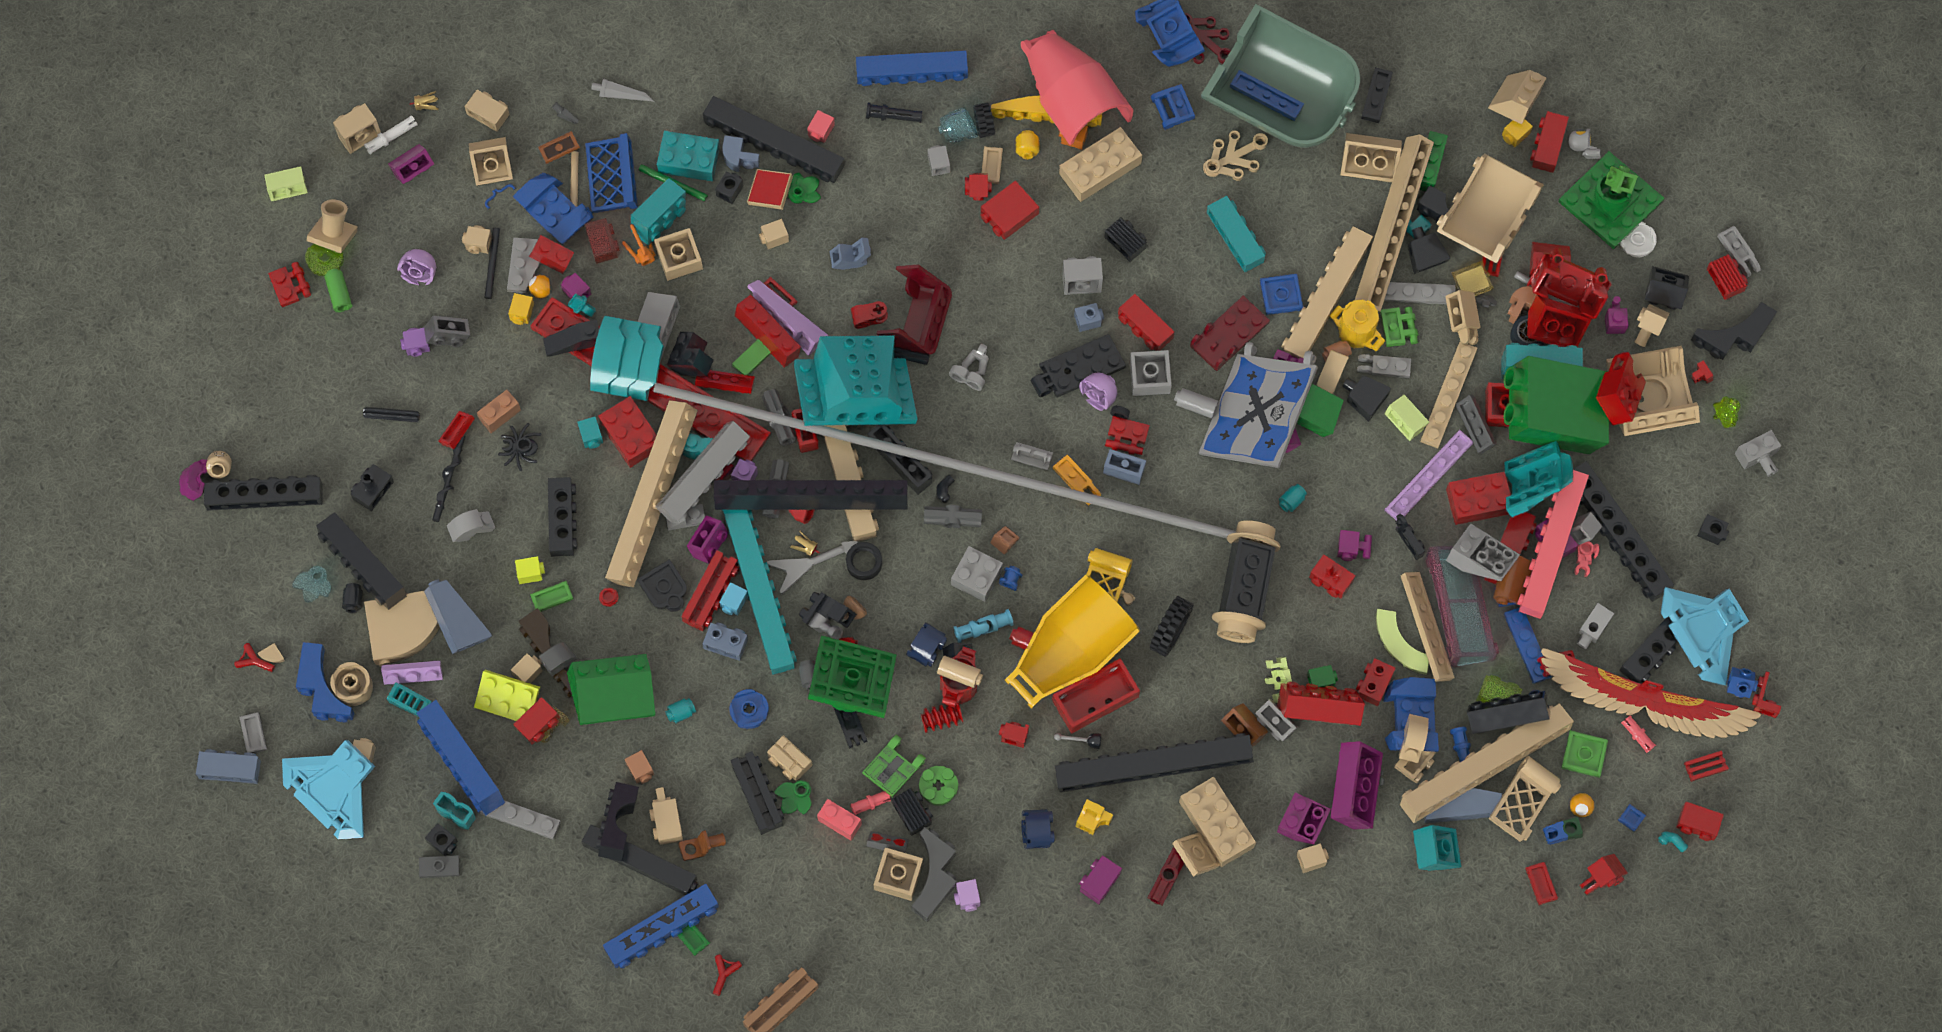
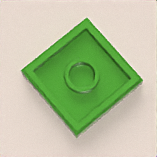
[1561,730,1608,778]

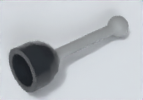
[1054,733,1101,749]

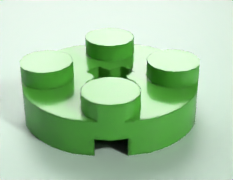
[919,766,958,806]

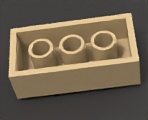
[1059,127,1142,202]
[1179,777,1256,867]

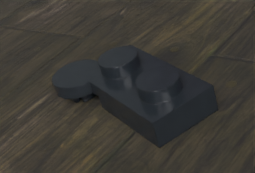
[1395,513,1425,560]

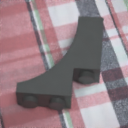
[912,828,957,922]

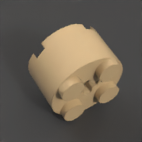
[330,662,373,706]

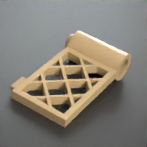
[1488,756,1561,842]

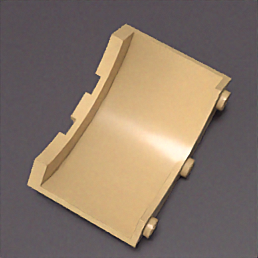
[1437,154,1544,263]

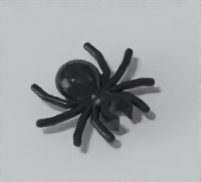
[498,423,542,471]

